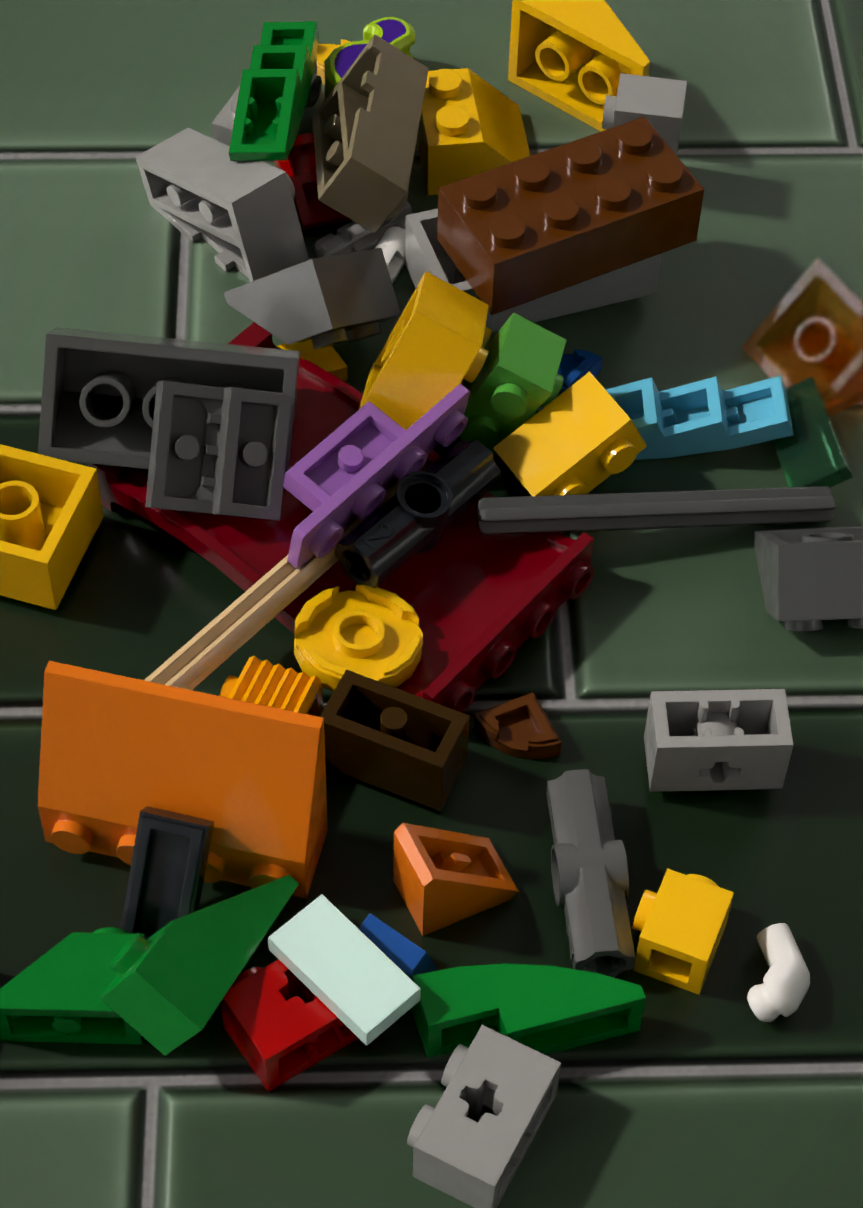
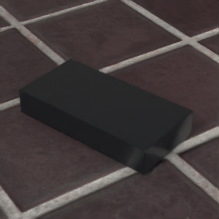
[120,806,214,940]

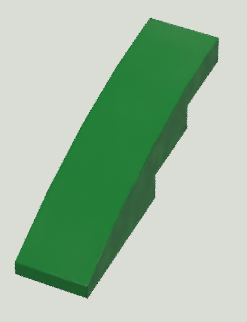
[229,21,320,161]

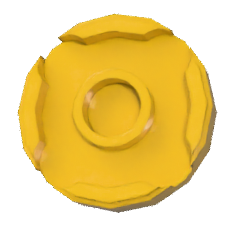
[294,584,423,692]

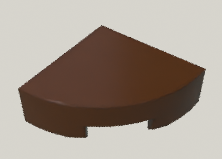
[474,692,562,759]

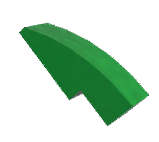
[412,963,646,1058]

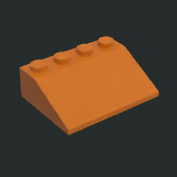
[38,661,328,899]

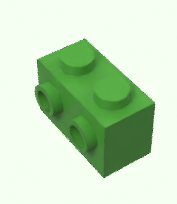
[459,312,567,456]

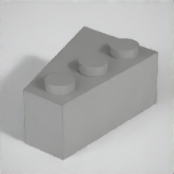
[135,128,309,282]

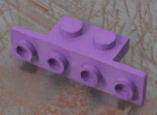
[283,384,470,569]

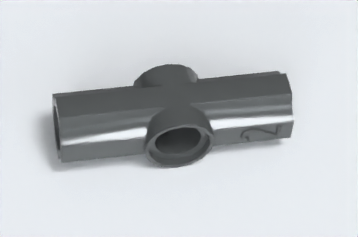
[546,769,635,978]

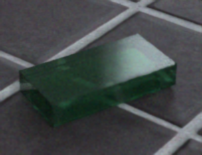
[772,377,853,488]

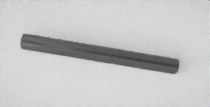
[475,486,836,535]

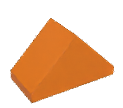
[393,823,519,936]

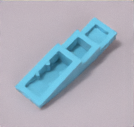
[539,375,794,460]

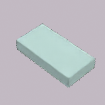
[268,894,421,1046]

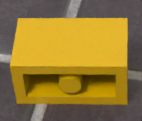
[493,371,647,496]

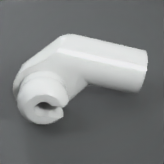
[747,923,810,1022]

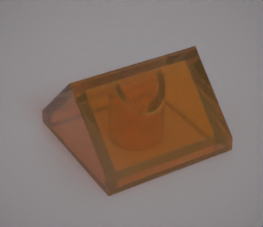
[741,258,863,423]

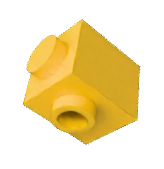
[632,868,734,995]

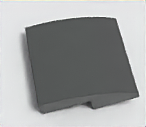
[145,381,292,520]

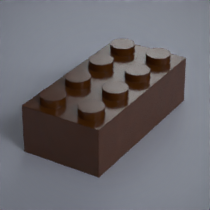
[437,117,704,315]

